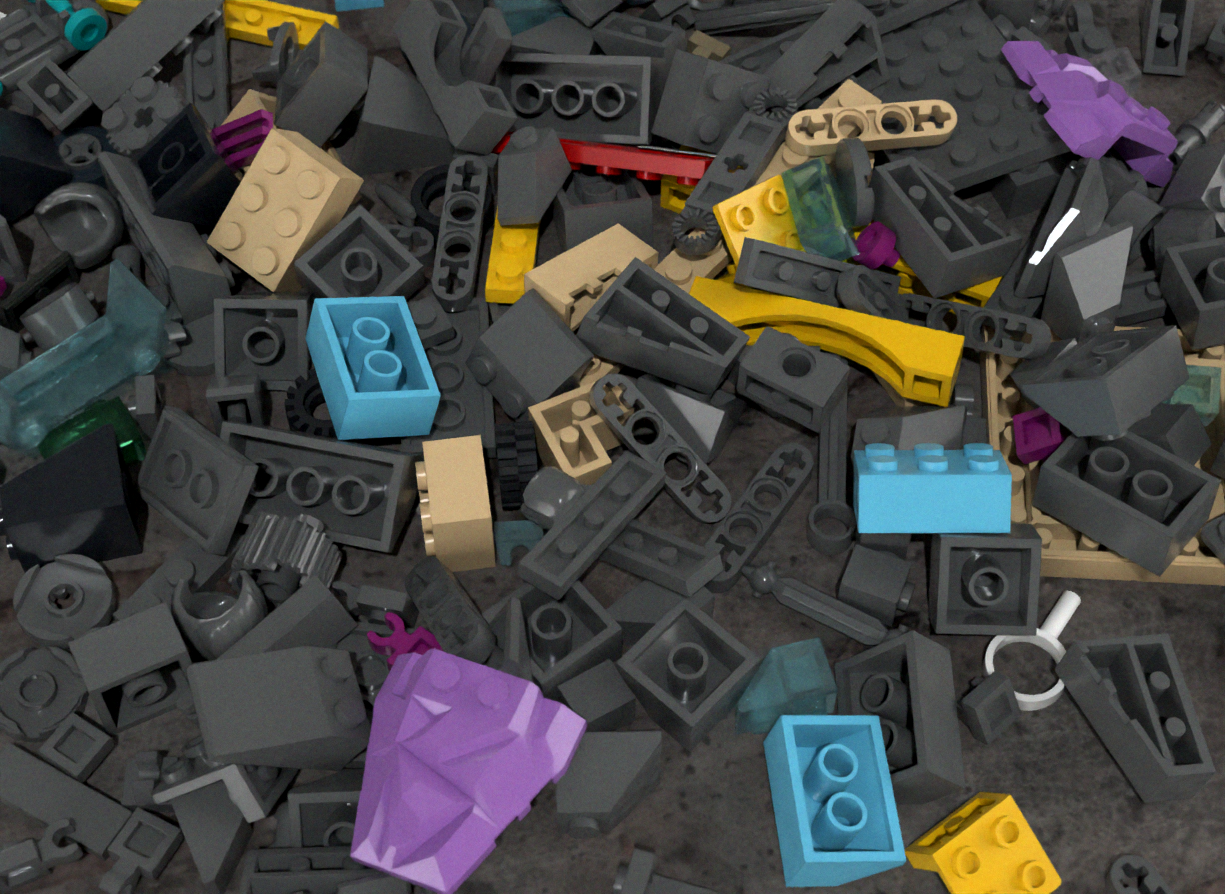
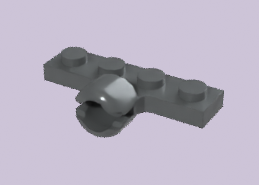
[516,450,667,600]

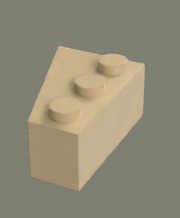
[524,223,658,335]

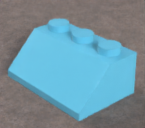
[763,715,906,887]

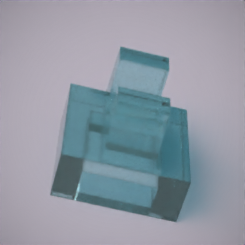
[494,520,543,565]

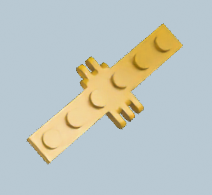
[95,0,339,50]

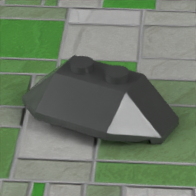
[1014,157,1111,298]

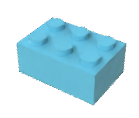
[305,296,441,440]
[853,443,1012,533]

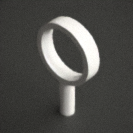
[982,590,1081,711]

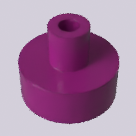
[852,222,900,270]

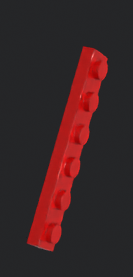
[490,131,715,186]

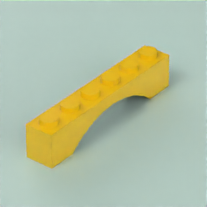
[689,276,965,407]

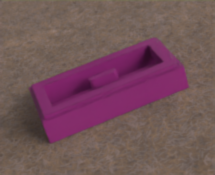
[212,109,273,168]

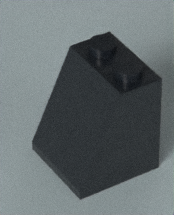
[0,108,73,225]
[0,423,142,573]

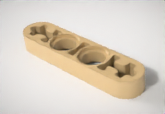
[785,99,957,156]

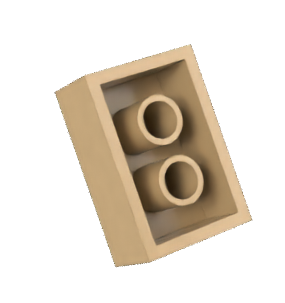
[207,128,364,292]

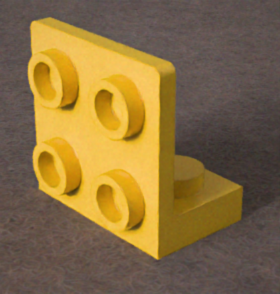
[713,175,814,288]
[904,792,1061,894]

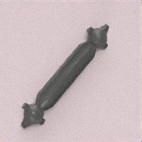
[741,560,909,646]

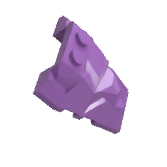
[1001,41,1178,188]
[350,648,587,894]

